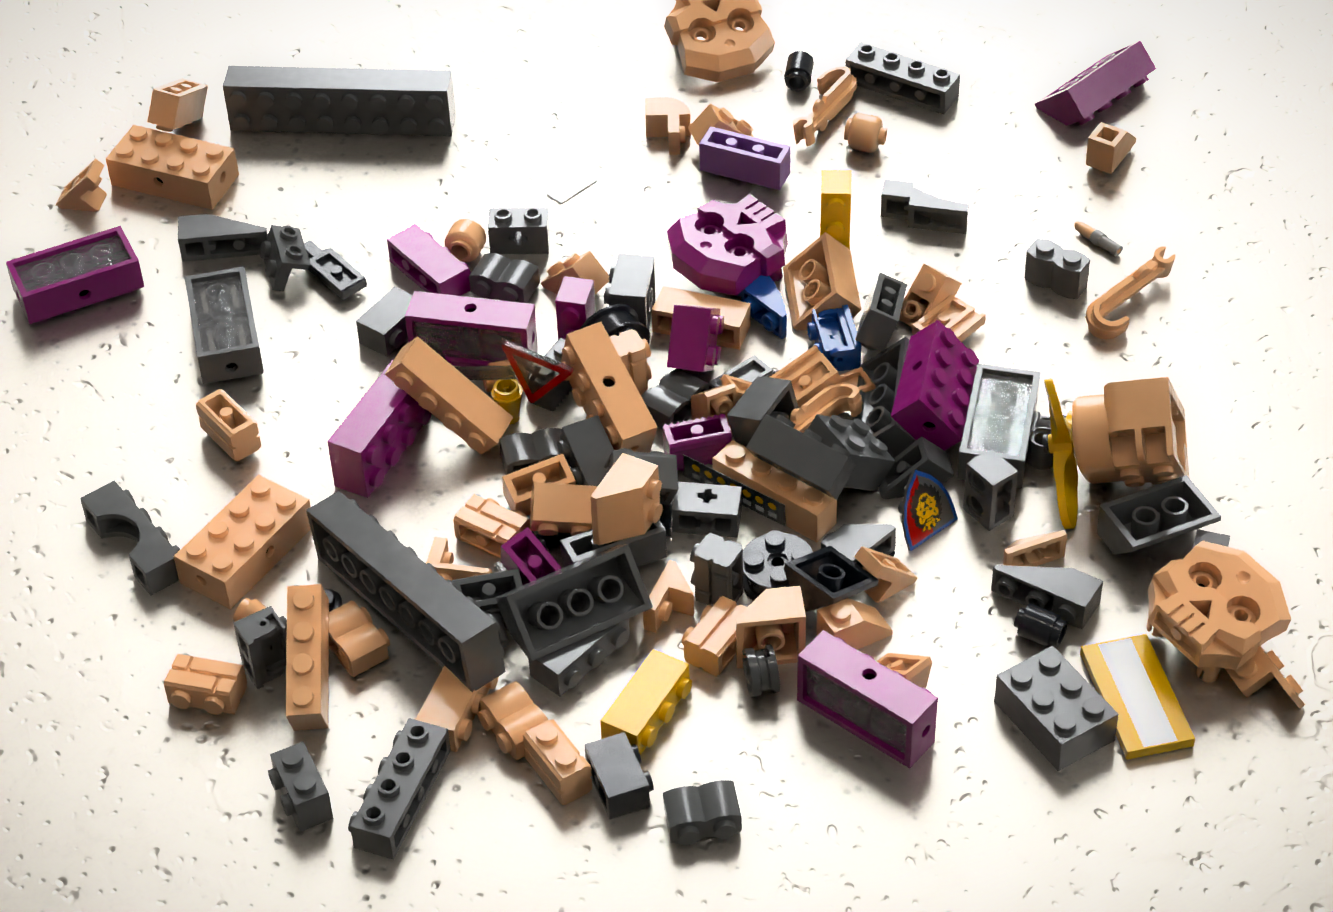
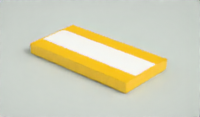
[1080,634,1195,760]

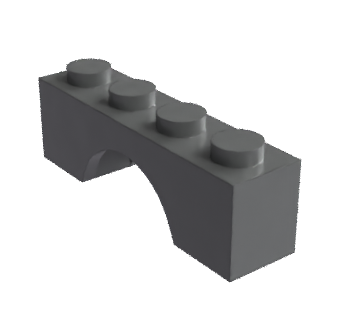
[80,480,180,596]

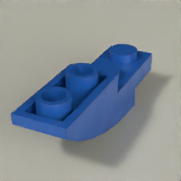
[737,275,787,339]

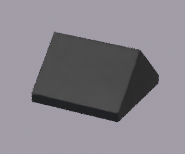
[784,546,879,613]

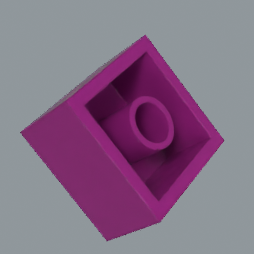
[667,304,724,372]

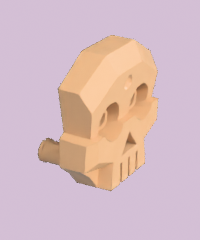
[664,0,776,82]
[1146,541,1291,683]

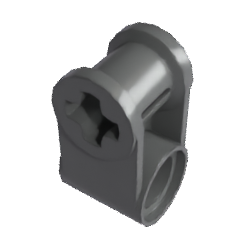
[1028,411,1066,470]

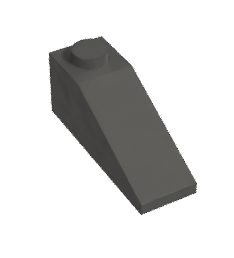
[178,214,268,262]

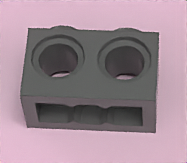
[963,449,1018,531]

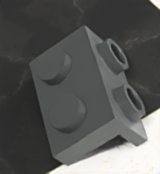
[260,225,310,291]

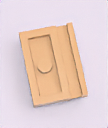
[912,294,986,342]
[770,345,842,408]

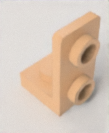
[426,537,492,581]

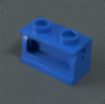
[807,305,862,371]

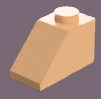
[817,598,893,650]

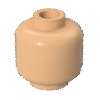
[844,113,888,153]
[444,219,487,263]

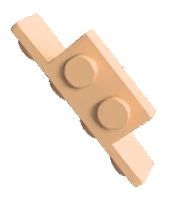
[1224,617,1306,709]

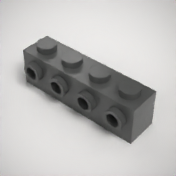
[845,42,960,114]
[348,718,451,860]

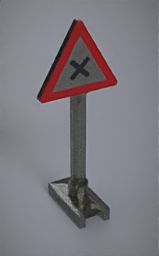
[427,341,574,403]

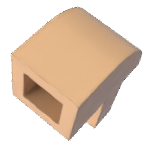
[645,97,691,155]

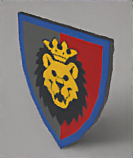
[898,469,958,551]

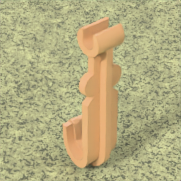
[792,66,857,147]
[1085,246,1176,339]
[790,384,863,433]

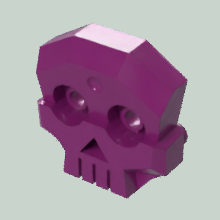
[666,194,788,296]

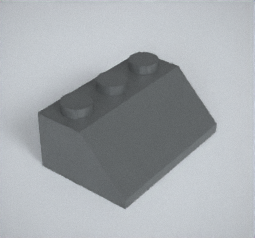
[1097,475,1222,554]

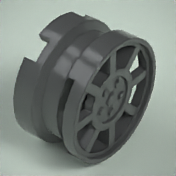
[742,644,780,697]

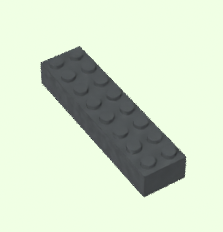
[222,65,456,136]
[306,491,506,692]

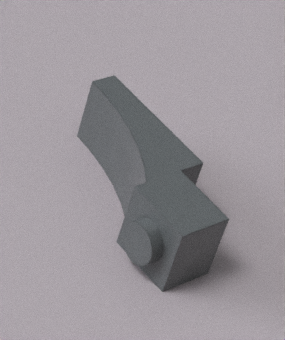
[880,179,969,234]

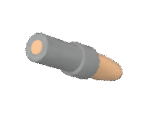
[1074,221,1123,256]

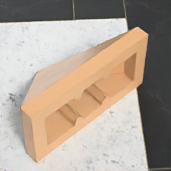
[1003,530,1067,566]

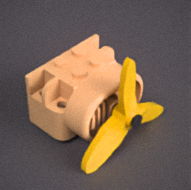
[1043,377,1190,529]

